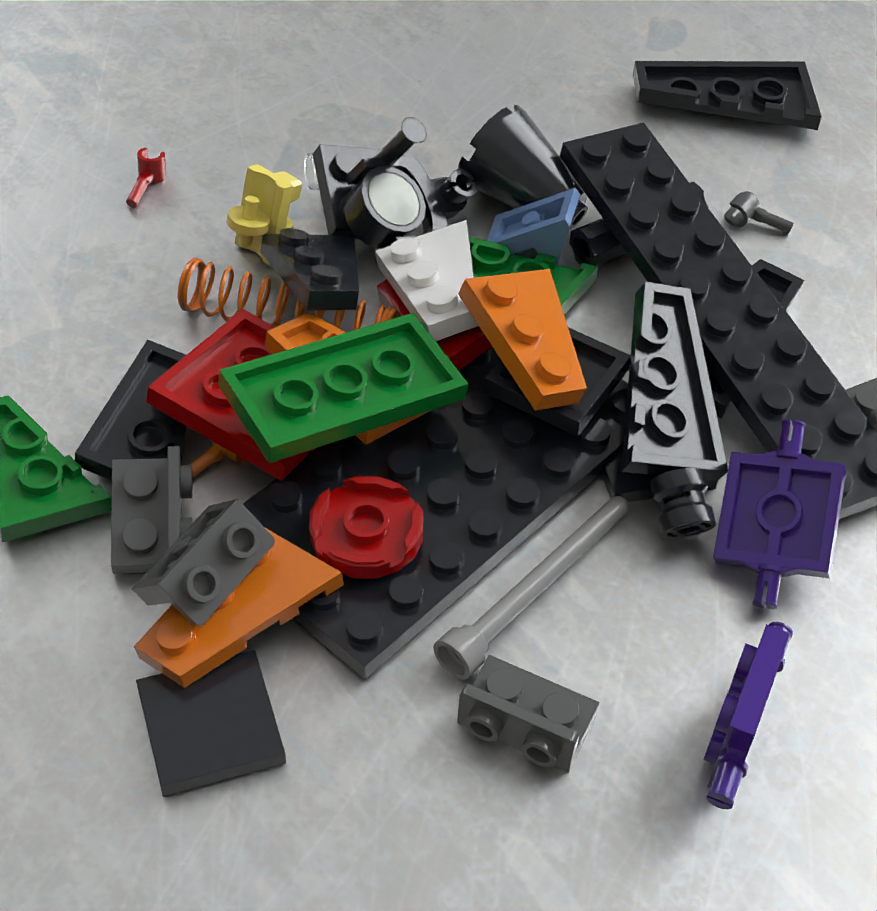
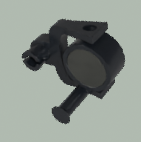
[343,117,477,249]

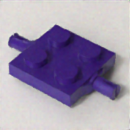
[713,419,846,609]
[703,622,793,810]

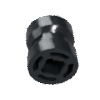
[649,468,717,539]

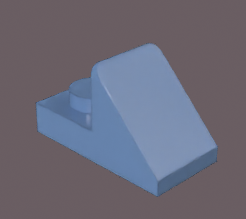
[486,188,580,265]

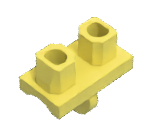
[226,164,302,266]

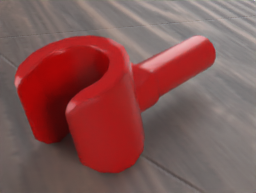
[126,148,166,208]

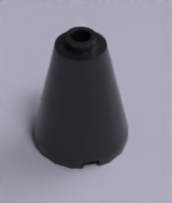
[458,105,588,229]

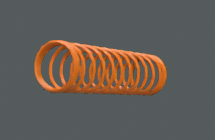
[177,258,400,330]

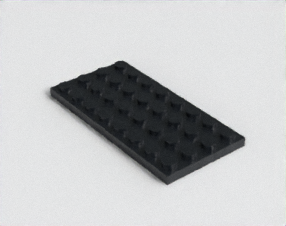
[243,347,628,680]

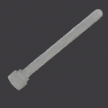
[433,496,629,680]

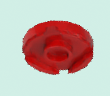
[309,476,423,579]

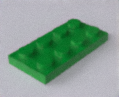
[218,313,468,463]

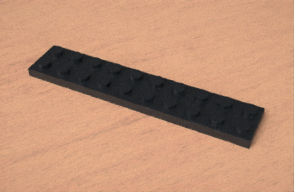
[559,122,877,519]

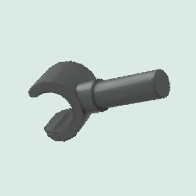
[724,191,794,233]

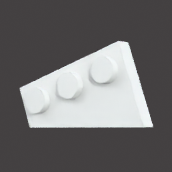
[375,220,479,341]

